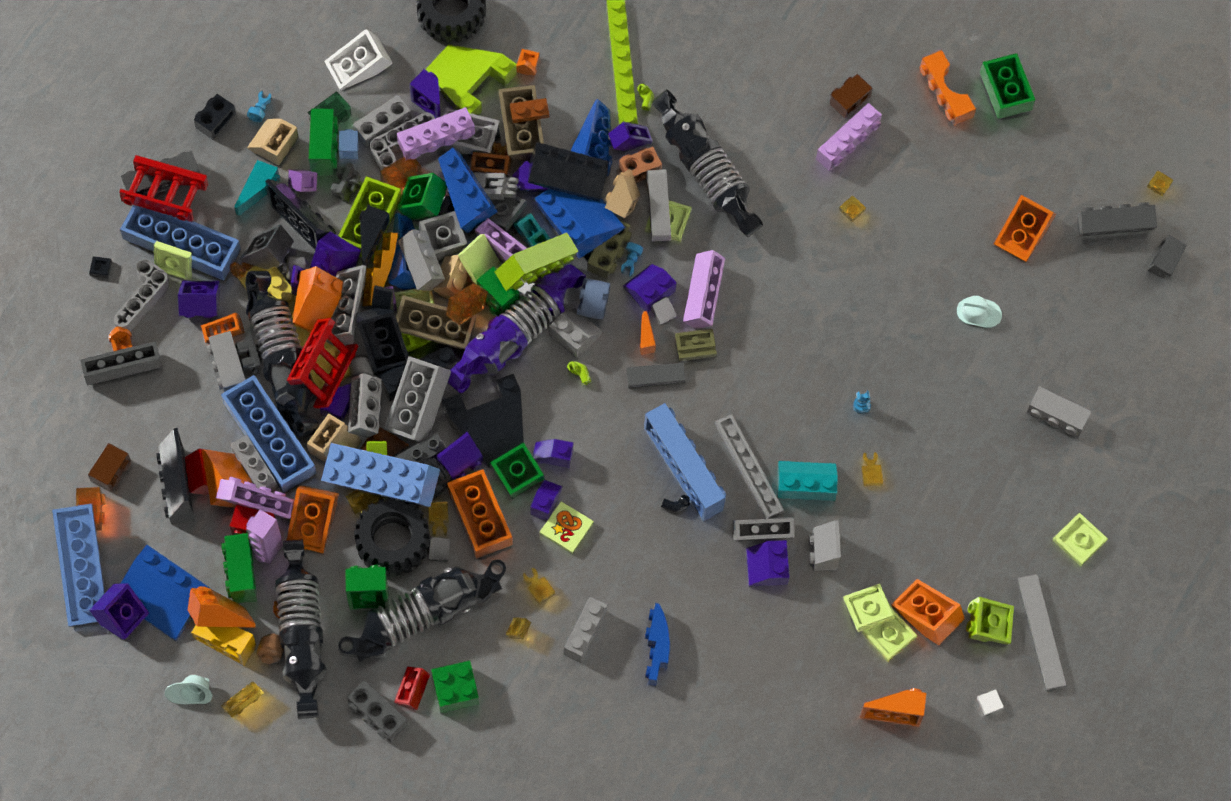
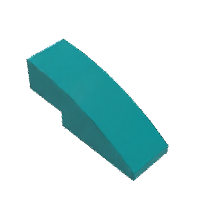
[513,213,551,248]

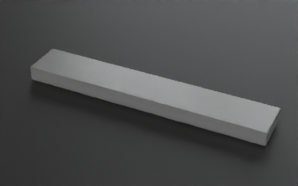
[715,414,785,519]
[1018,574,1066,691]

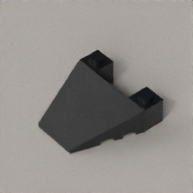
[442,373,524,468]

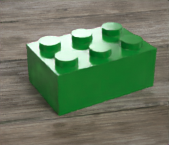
[980,53,1036,119]
[309,109,339,176]
[221,533,257,604]
[345,565,389,610]

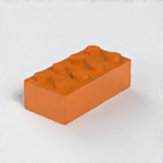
[447,469,513,559]

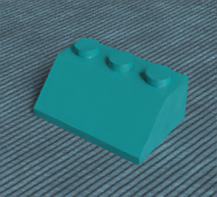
[777,461,838,501]

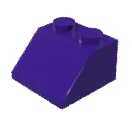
[409,69,441,119]
[310,231,361,277]
[623,264,677,313]
[178,281,220,318]
[437,432,483,481]
[746,540,789,586]
[89,583,149,640]

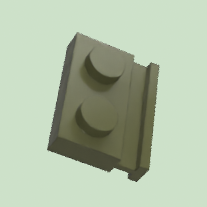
[675,329,717,361]

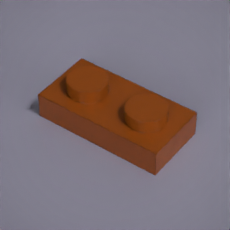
[510,98,549,123]

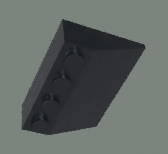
[265,179,336,250]
[156,428,195,525]

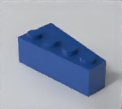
[438,148,498,233]

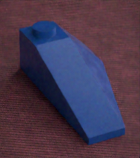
[571,99,612,177]
[388,212,416,290]

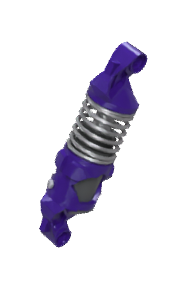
[447,264,586,393]

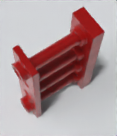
[119,155,208,222]
[286,318,359,409]

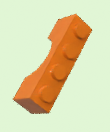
[920,50,976,126]

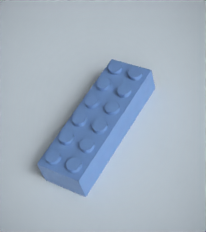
[120,205,241,281]
[221,375,317,493]
[644,403,726,522]
[321,443,440,507]

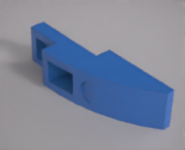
[645,603,670,686]

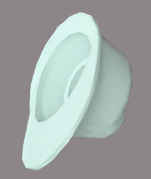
[957,296,1002,328]
[165,675,212,704]

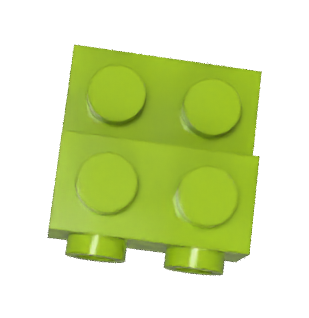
[966,597,1014,645]

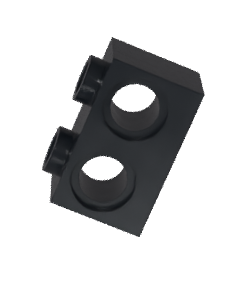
[194,94,236,140]

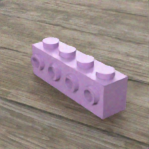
[816,103,882,171]
[397,107,475,160]
[683,250,725,329]
[216,477,294,519]
[246,509,283,564]

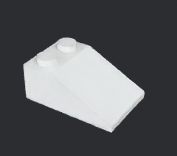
[324,29,393,90]

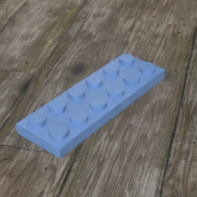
[52,504,105,627]

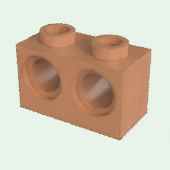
[619,147,662,183]

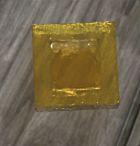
[1147,171,1173,197]
[839,195,866,222]
[506,617,532,640]

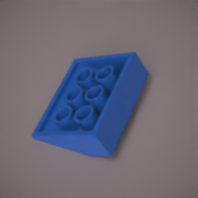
[535,189,625,259]
[120,545,210,641]

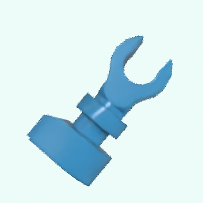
[247,91,271,122]
[621,242,644,277]
[853,390,871,413]

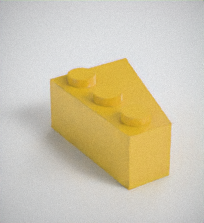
[191,625,256,666]

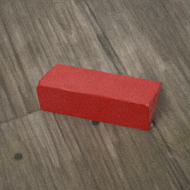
[394,666,430,710]

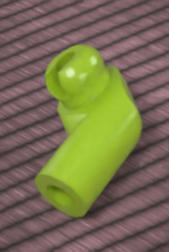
[637,83,654,111]
[567,361,591,385]

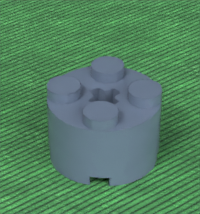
[577,278,610,320]

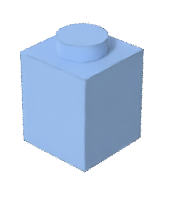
[339,129,359,159]

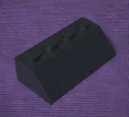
[528,142,608,202]
[375,341,458,401]

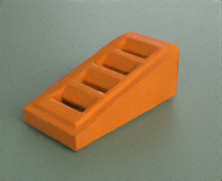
[640,311,656,355]
[201,313,245,343]

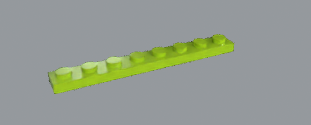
[606,0,638,125]

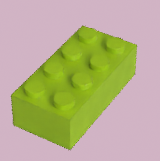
[338,176,401,262]
[495,232,579,291]

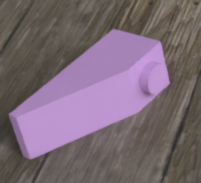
[475,218,527,263]

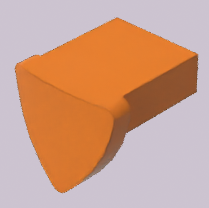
[517,49,540,76]
[109,326,132,351]

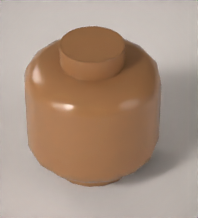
[256,633,284,664]

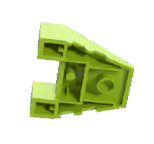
[425,44,517,115]

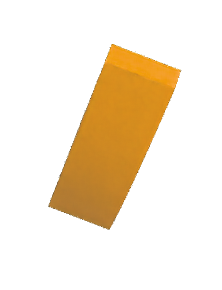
[362,232,398,307]

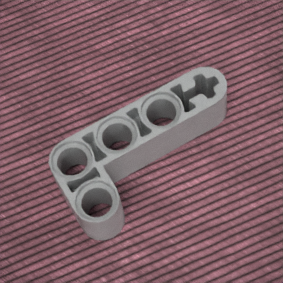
[370,112,435,175]
[646,169,671,242]
[114,259,170,332]

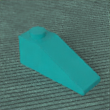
[234,160,280,216]

